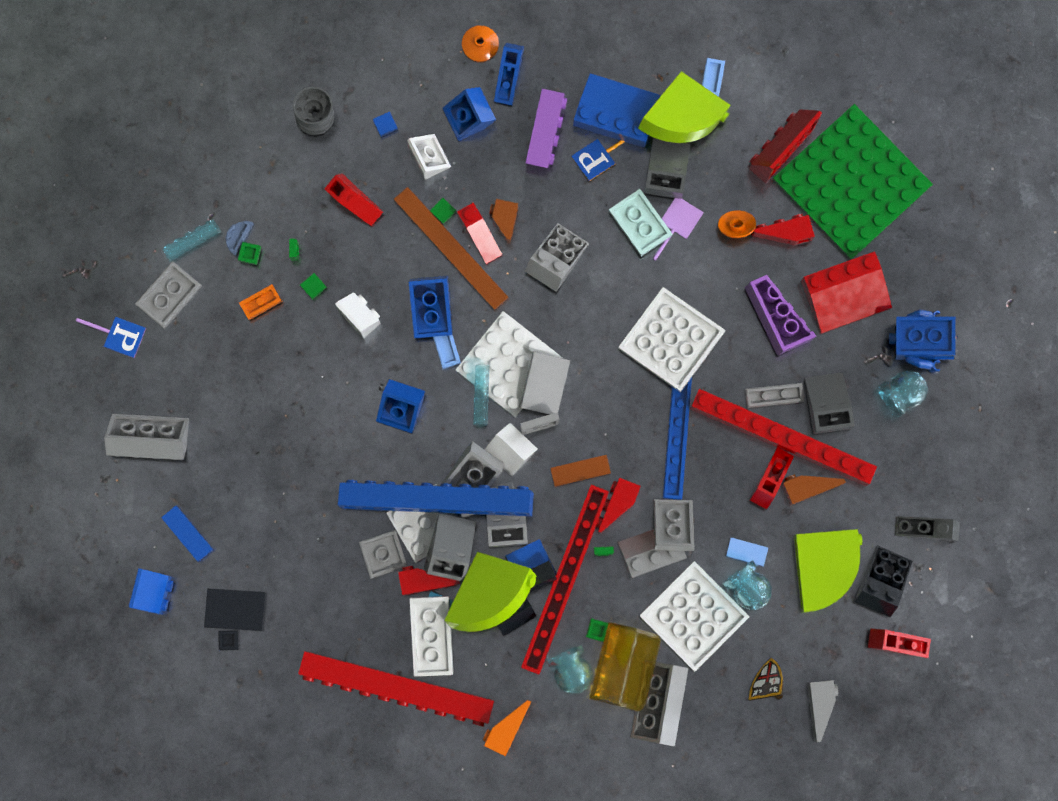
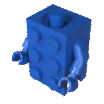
[889,310,955,372]

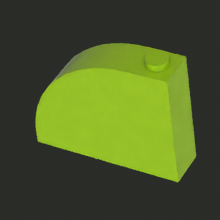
[638,71,731,143]
[794,529,862,613]
[444,552,537,632]

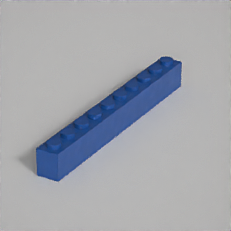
[338,480,534,517]

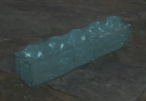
[162,220,221,261]
[473,364,490,426]

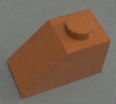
[489,199,518,244]

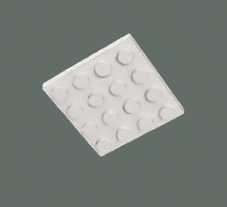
[618,287,725,393]
[456,311,563,418]
[640,561,749,672]

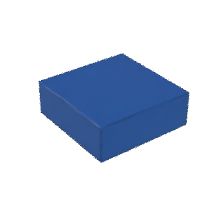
[373,111,398,137]

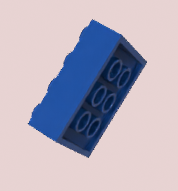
[573,73,661,148]

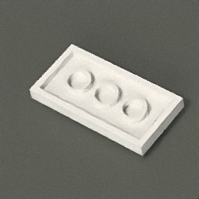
[410,596,454,677]

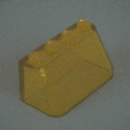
[589,622,660,711]

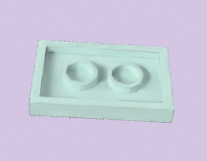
[609,189,672,257]

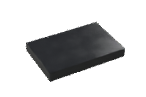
[204,588,266,631]

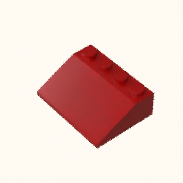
[749,109,822,183]
[801,251,892,334]

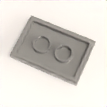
[135,261,202,329]
[520,352,570,415]
[654,499,694,551]

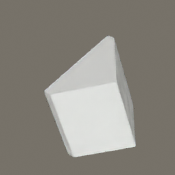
[407,134,451,180]
[484,423,538,477]

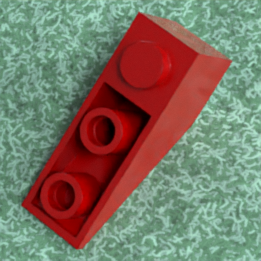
[324,174,383,226]
[752,214,815,245]
[596,478,641,534]

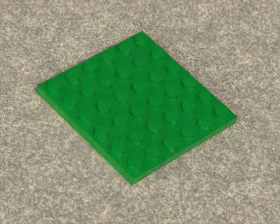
[772,104,933,260]

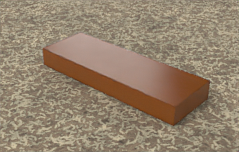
[550,455,611,487]

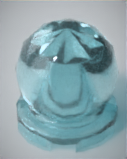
[878,370,928,418]
[723,560,772,610]
[546,645,593,695]

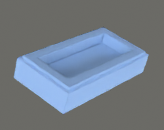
[702,58,725,97]
[433,335,461,369]
[726,538,768,567]

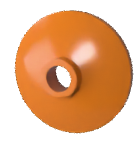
[462,26,499,62]
[718,210,756,238]

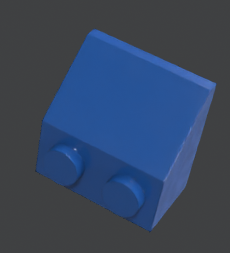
[442,87,496,141]
[376,379,425,433]

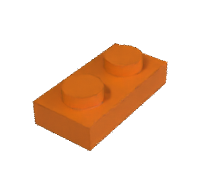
[239,284,282,320]

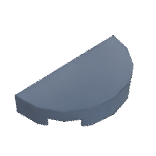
[225,221,254,257]

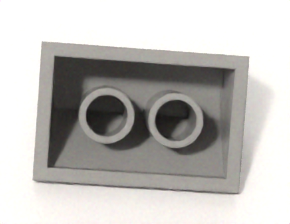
[617,529,687,579]

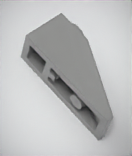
[807,680,838,742]

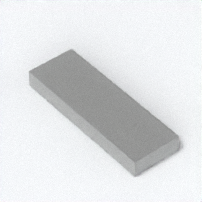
[745,383,805,409]

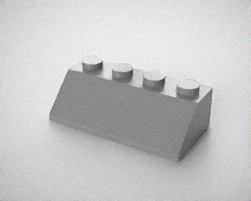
[104,414,189,460]
[630,660,688,746]

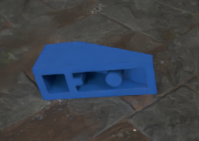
[494,43,524,105]

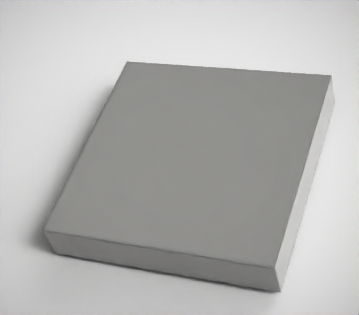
[520,412,559,435]
[359,530,408,579]

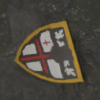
[748,658,784,701]

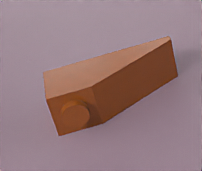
[781,474,846,506]

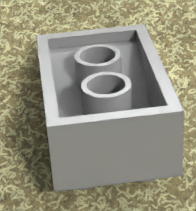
[443,441,503,488]

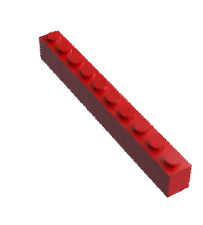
[690,389,877,486]
[521,485,609,675]
[298,651,494,727]

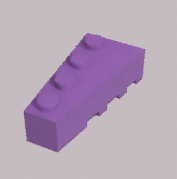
[526,88,567,168]
[745,275,816,356]

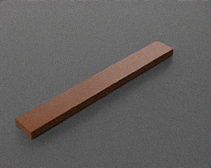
[394,187,509,311]

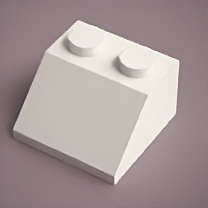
[335,293,381,339]

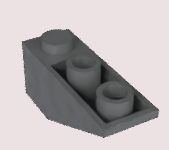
[895,516,960,541]

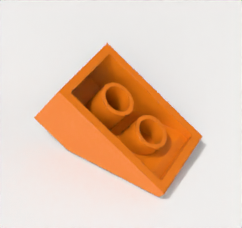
[483,700,531,756]

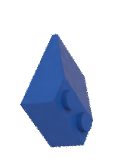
[409,276,452,338]
[129,568,173,615]

